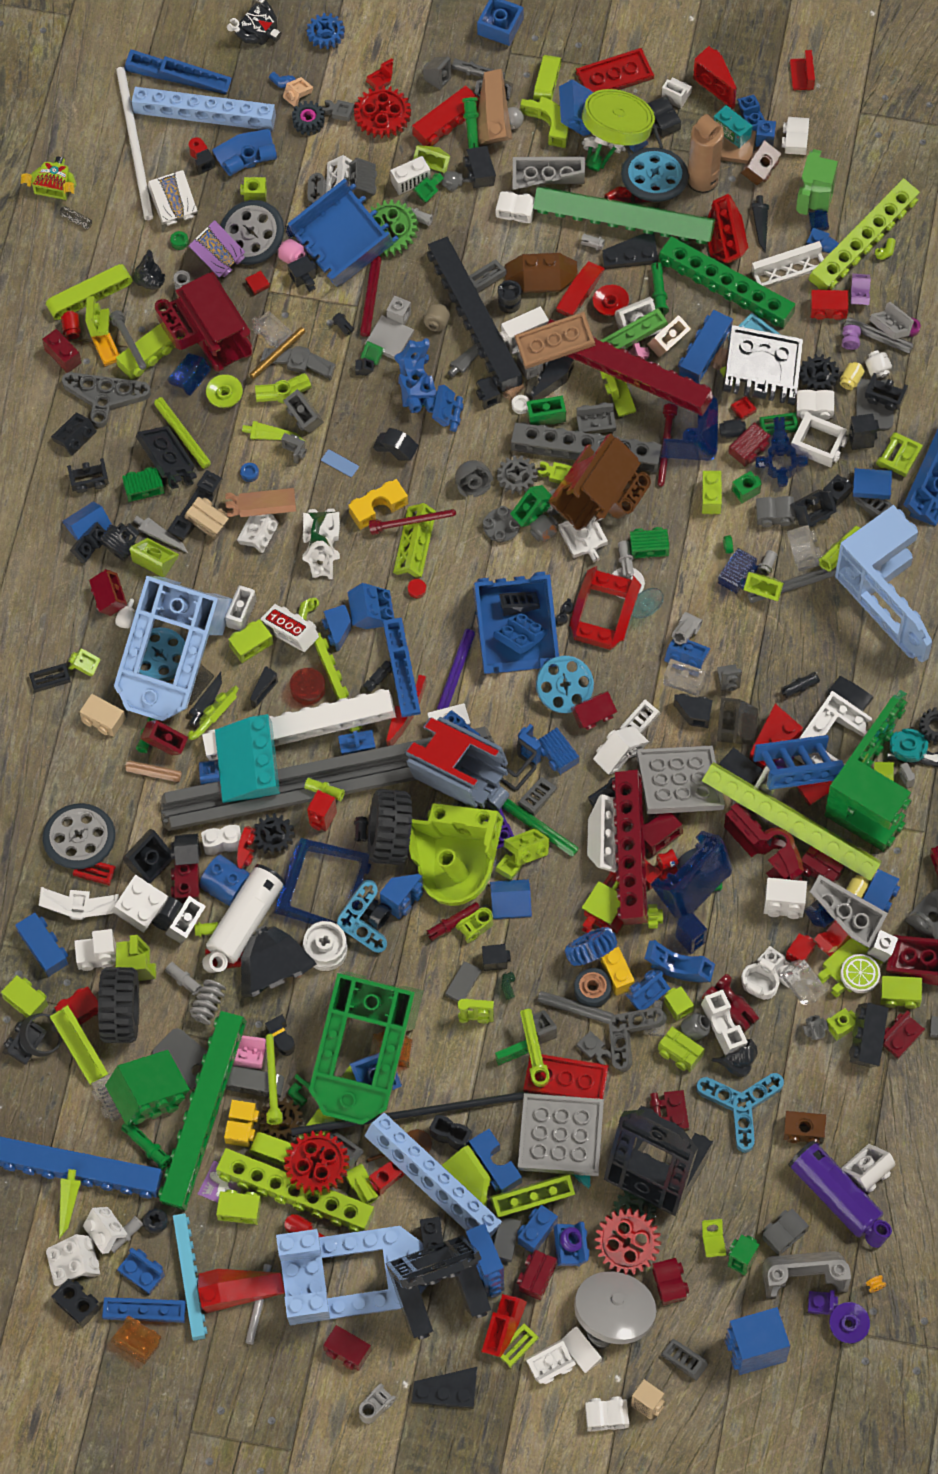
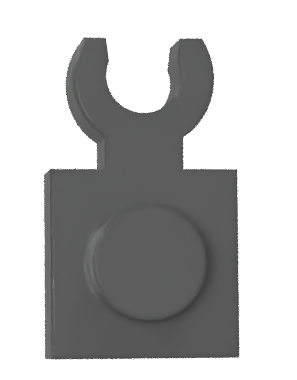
[322,100,355,122]
[577,1031,612,1065]

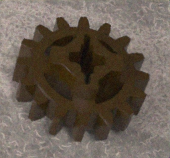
[260,1097,303,1141]

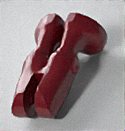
[702,974,759,1032]

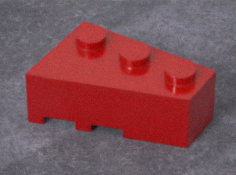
[749,704,803,770]

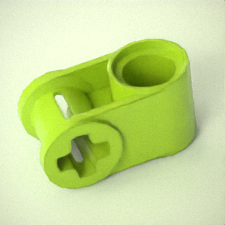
[456,908,493,943]

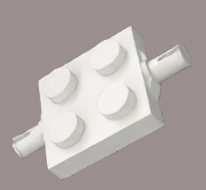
[558,516,608,562]

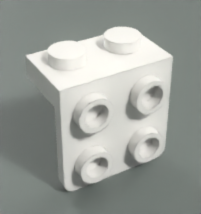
[46,1234,100,1286]

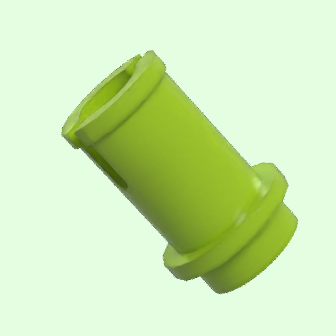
[194,922,218,937]

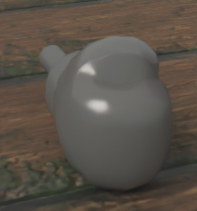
[442,171,471,191]

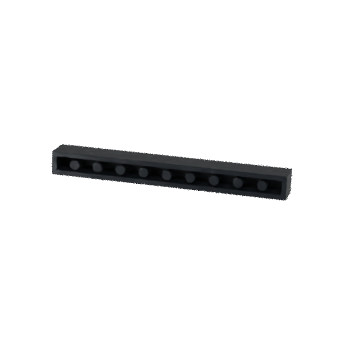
[426,236,522,392]

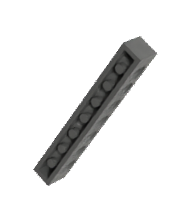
[511,422,662,473]

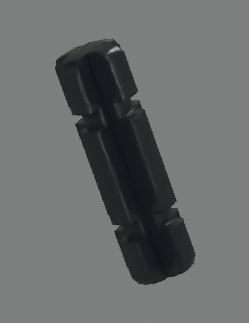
[363,661,392,692]

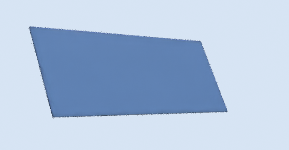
[321,449,359,477]

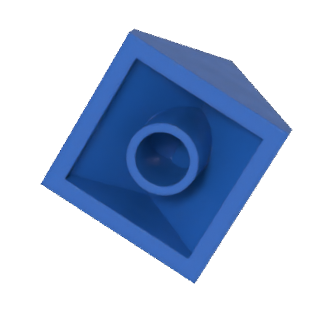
[62,501,112,541]
[490,879,532,919]

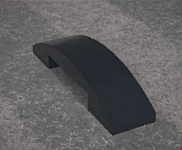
[168,470,223,540]

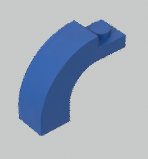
[644,940,715,983]

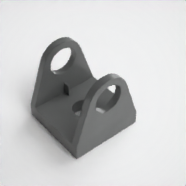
[905,888,938,939]

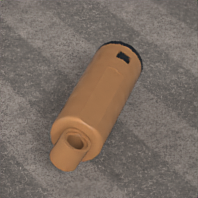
[688,114,724,193]

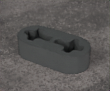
[307,173,326,205]

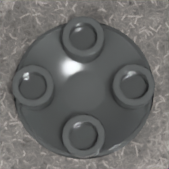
[483,506,520,542]

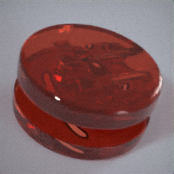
[290,668,326,705]

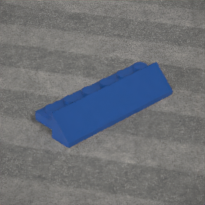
[903,429,938,526]

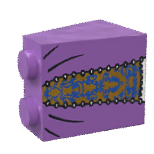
[189,220,245,278]

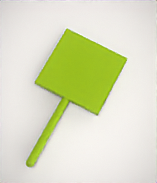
[582,863,632,924]

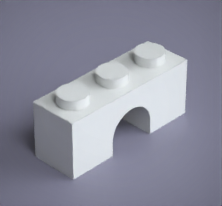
[701,990,748,1056]

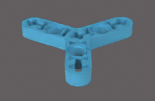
[697,1073,784,1153]

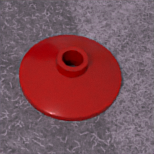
[593,284,629,316]

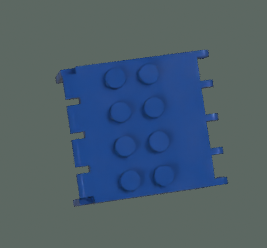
[288,178,399,287]

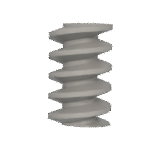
[189,980,227,1025]

